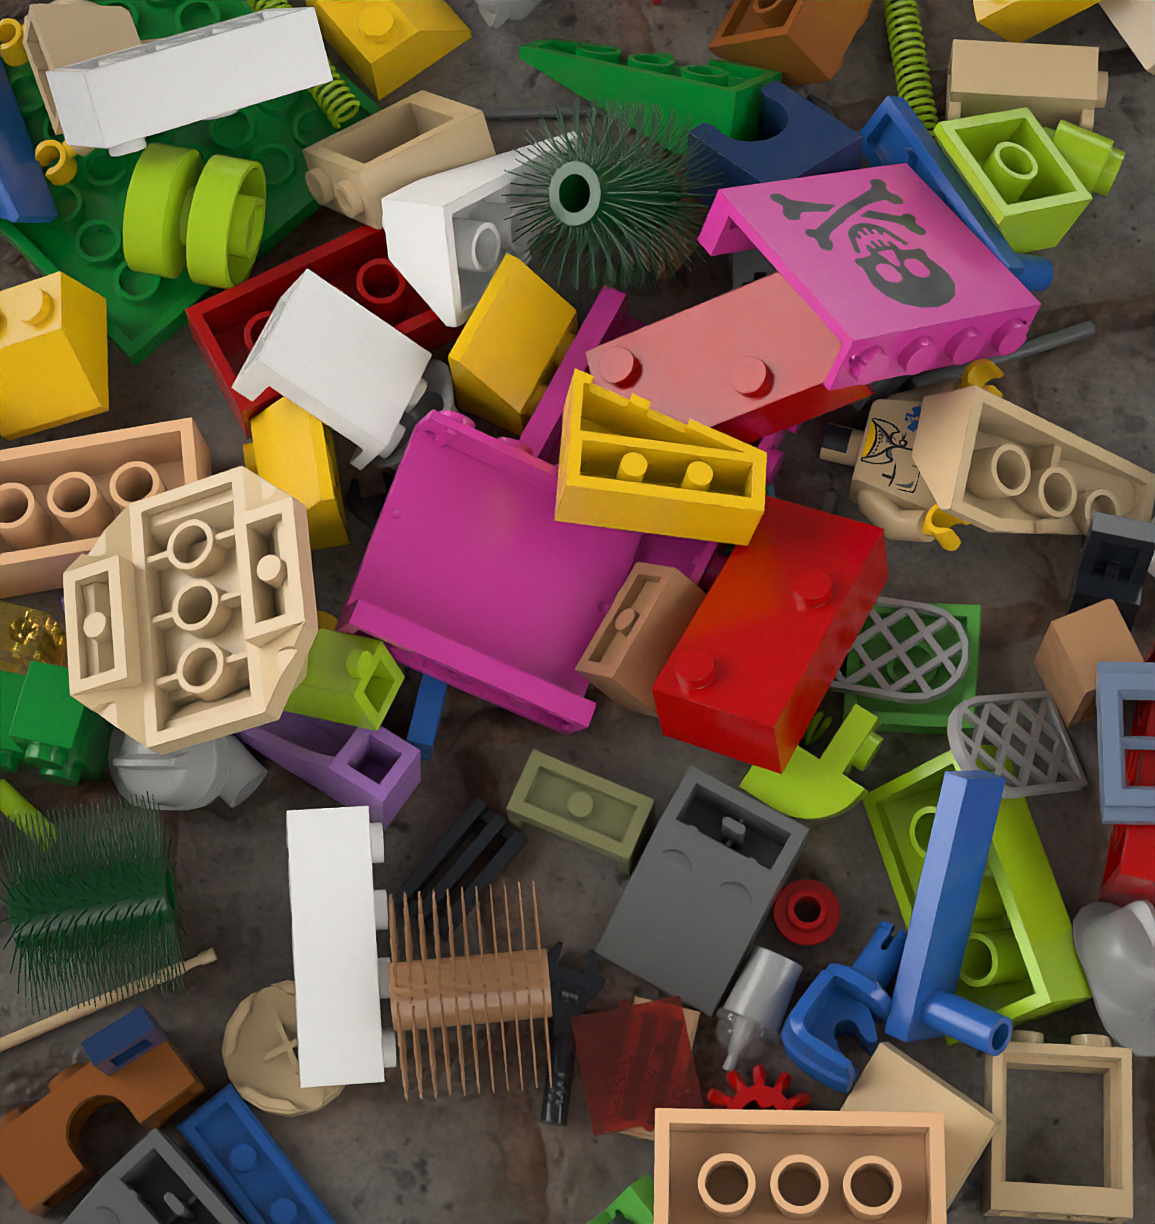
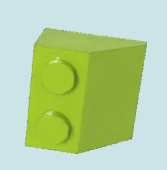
[933,107,1093,254]

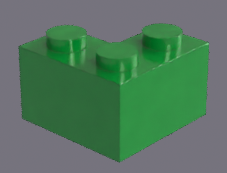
[0,660,115,787]

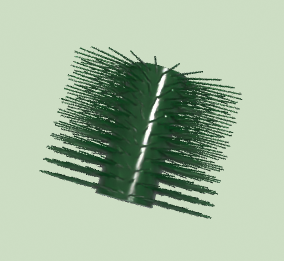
[502,96,728,290]
[0,791,188,1016]

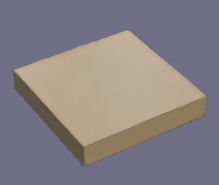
[840,1041,1002,1211]

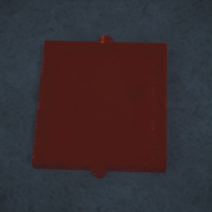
[571,996,704,1137]

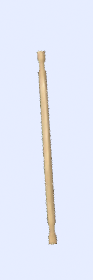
[0,947,218,1052]

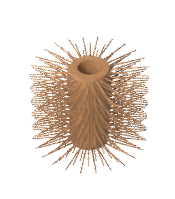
[388,881,552,1101]

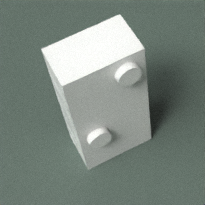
[45,7,333,156]

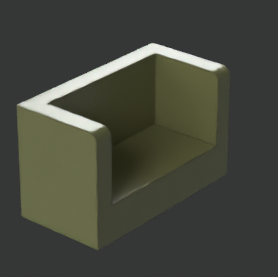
[506,749,655,876]

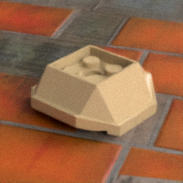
[63,466,319,755]

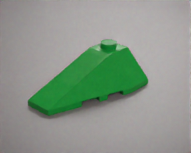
[519,37,783,155]

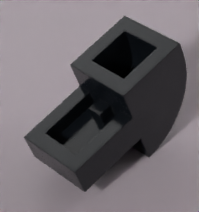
[1065,511,1155,633]

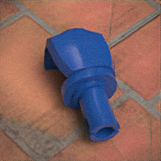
[781,921,907,1094]

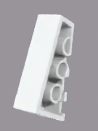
[286,806,396,1088]

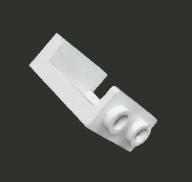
[231,269,432,470]

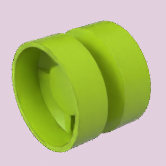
[123,142,266,289]

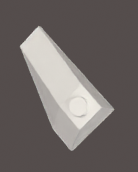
[381,132,585,328]

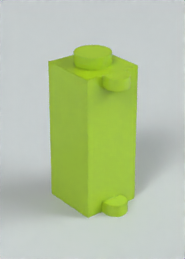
[283,628,405,731]

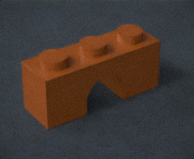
[0,1029,207,1218]

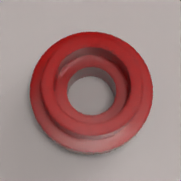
[773,879,840,947]

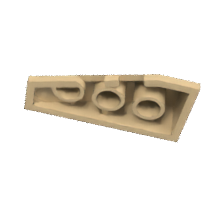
[911,385,1155,535]

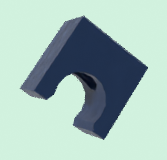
[687,80,863,209]

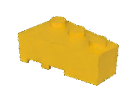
[554,368,767,546]

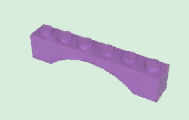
[61,598,421,831]

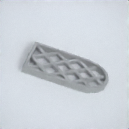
[828,596,970,704]
[947,691,1088,799]

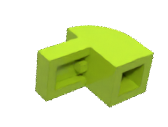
[739,703,884,821]

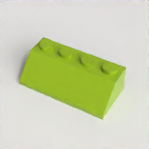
[862,745,1093,1046]

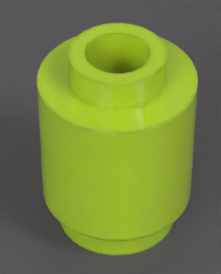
[1043,119,1126,197]

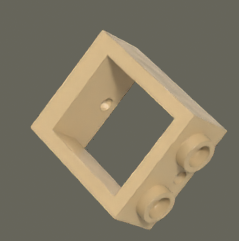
[302,90,496,230]
[983,1030,1133,1224]

